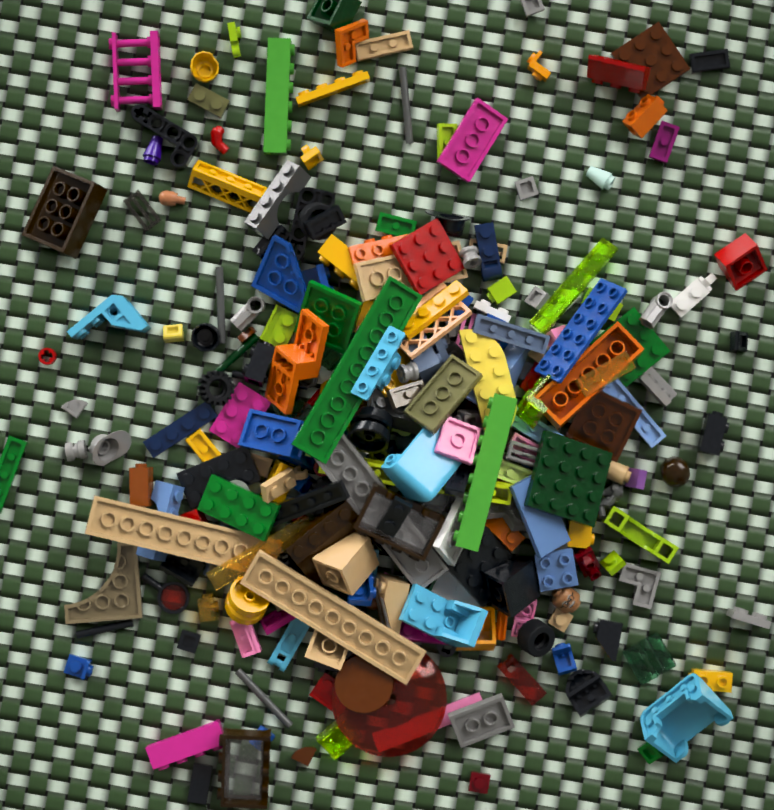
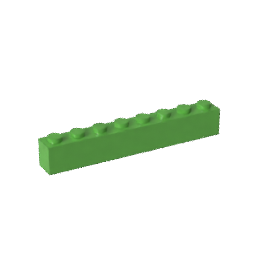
[453,393,518,552]

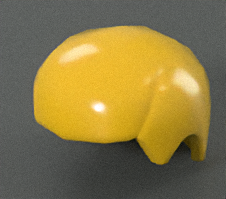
[190,51,219,83]

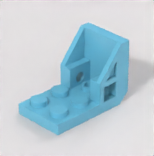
[67,295,151,340]
[398,584,488,648]

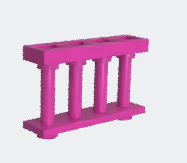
[109,31,162,112]

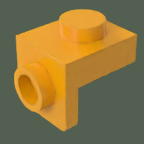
[527,50,551,82]

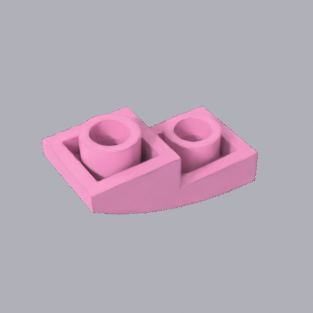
[511,599,537,637]

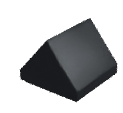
[729,331,748,352]

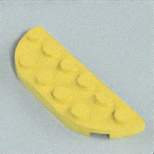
[458,329,517,432]

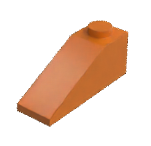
[485,518,525,552]

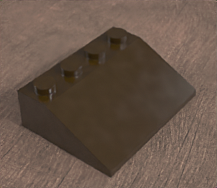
[22,166,108,259]
[282,500,376,586]

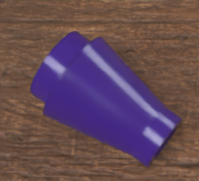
[143,135,163,165]

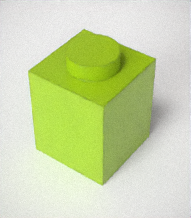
[486,276,517,305]

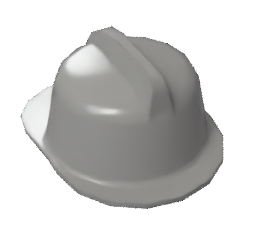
[88,430,132,466]

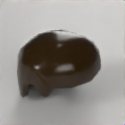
[660,456,690,487]

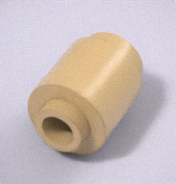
[607,460,632,485]

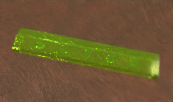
[529,237,618,334]

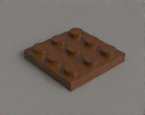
[610,22,690,99]
[565,391,642,462]

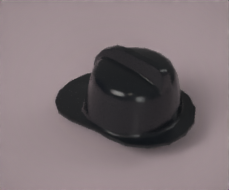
[425,210,471,237]

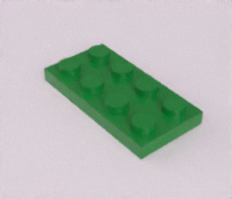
[197,474,281,541]

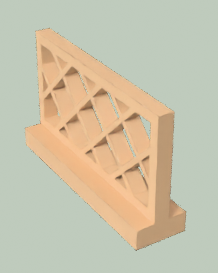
[399,282,472,360]

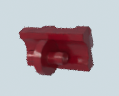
[574,546,602,581]

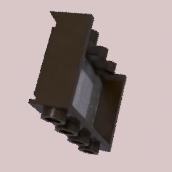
[353,482,445,562]
[217,727,271,809]

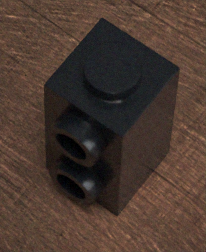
[242,341,275,388]
[697,411,729,456]

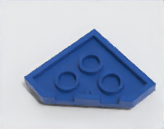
[251,235,307,313]

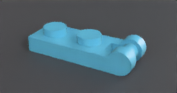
[267,618,310,672]

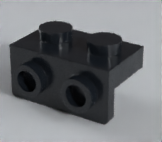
[159,554,206,587]

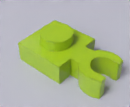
[227,22,242,58]

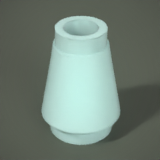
[586,166,616,190]

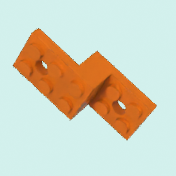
[264,308,329,415]

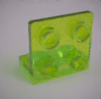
[516,374,551,429]

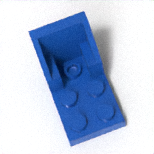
[238,409,315,471]

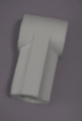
[639,292,673,329]
[230,297,266,332]

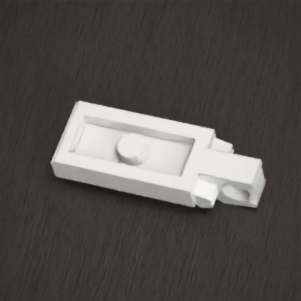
[670,273,717,318]

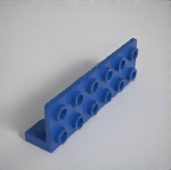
[534,278,628,384]

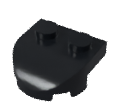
[565,669,613,717]

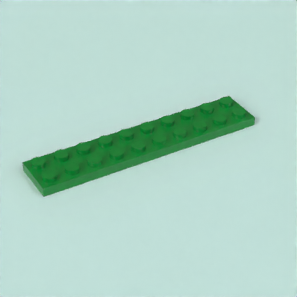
[291,276,423,464]

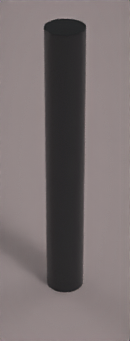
[76,619,134,639]

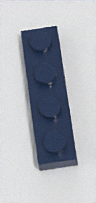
[143,402,218,458]

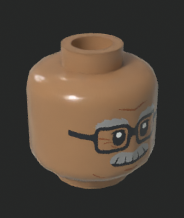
[552,587,581,613]

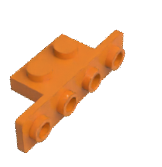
[348,234,408,265]

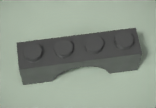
[244,160,311,239]

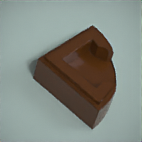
[237,326,257,344]
[291,746,317,766]

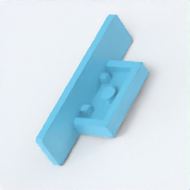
[351,326,406,401]

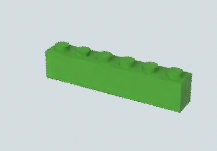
[263,38,295,156]

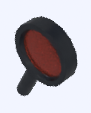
[141,573,190,614]

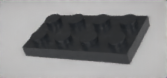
[176,447,262,509]

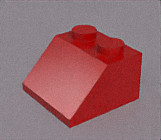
[714,233,768,291]

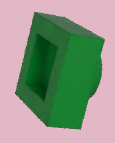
[637,742,664,764]

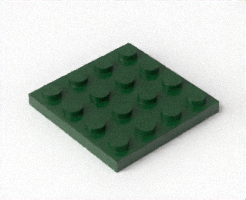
[524,430,613,527]

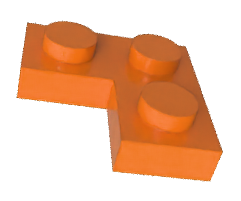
[335,19,369,68]

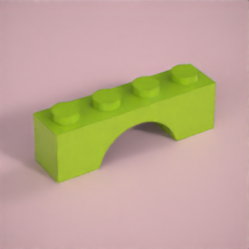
[601,506,679,564]

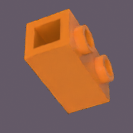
[622,94,668,138]

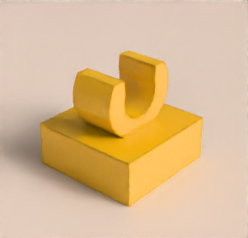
[300,144,324,170]

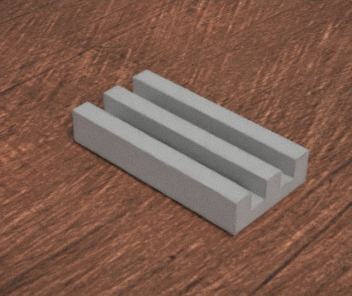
[504,440,538,468]

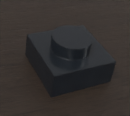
[177,629,201,654]

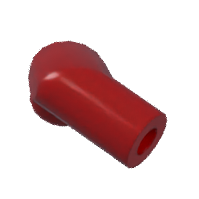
[211,126,230,155]

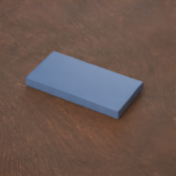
[509,474,571,558]

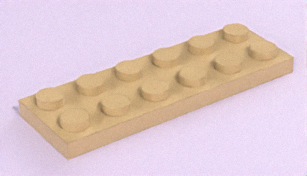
[353,240,468,302]

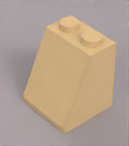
[312,532,380,596]

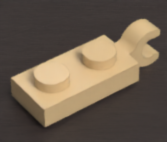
[260,466,308,503]

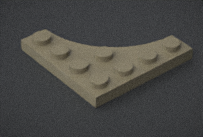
[64,542,143,624]

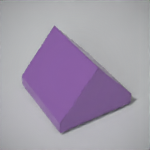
[625,468,647,490]

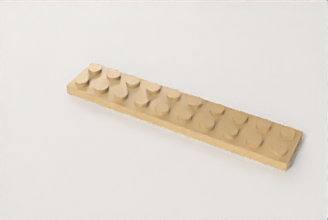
[85,495,283,572]
[240,550,427,685]

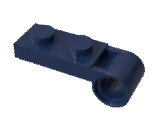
[474,222,502,282]

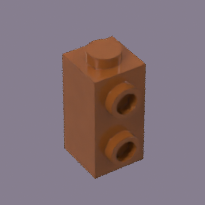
[129,463,154,507]

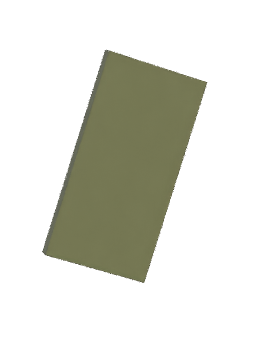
[403,354,483,435]

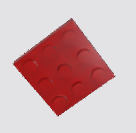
[389,218,465,295]

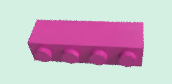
[145,719,224,771]

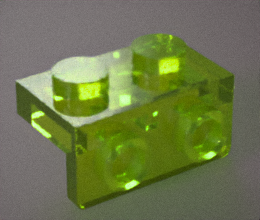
[315,713,363,760]

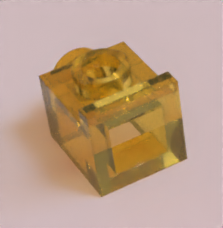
[197,593,220,622]

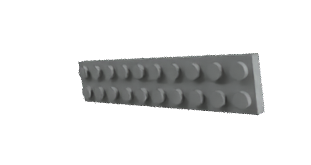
[314,433,449,588]

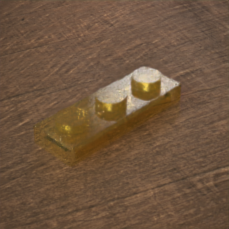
[575,351,636,398]

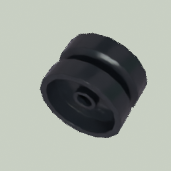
[347,406,394,453]

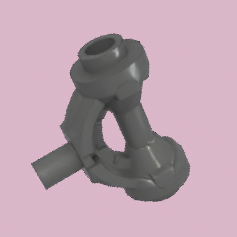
[598,483,623,519]

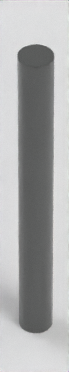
[399,67,414,144]
[216,267,226,344]
[235,668,293,728]

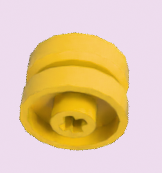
[225,576,270,625]

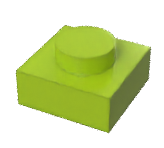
[599,550,626,576]

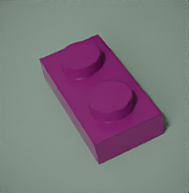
[648,121,680,164]

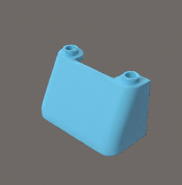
[381,426,462,502]
[640,673,733,763]

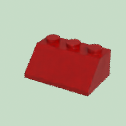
[587,55,651,93]

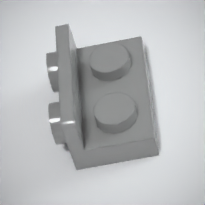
[637,367,677,407]

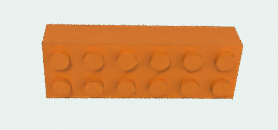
[531,321,644,430]

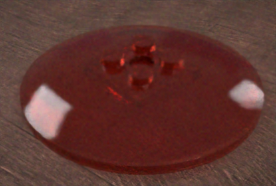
[331,653,447,757]

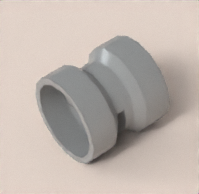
[65,440,88,461]

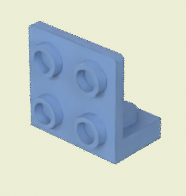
[534,548,578,592]

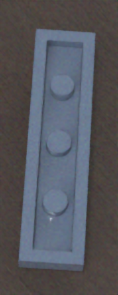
[472,314,550,354]

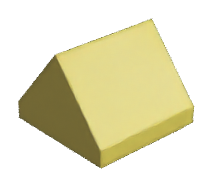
[163,324,184,343]

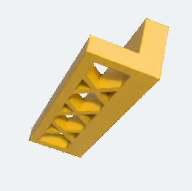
[187,160,267,213]

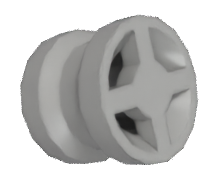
[459,245,482,269]
[396,361,419,383]

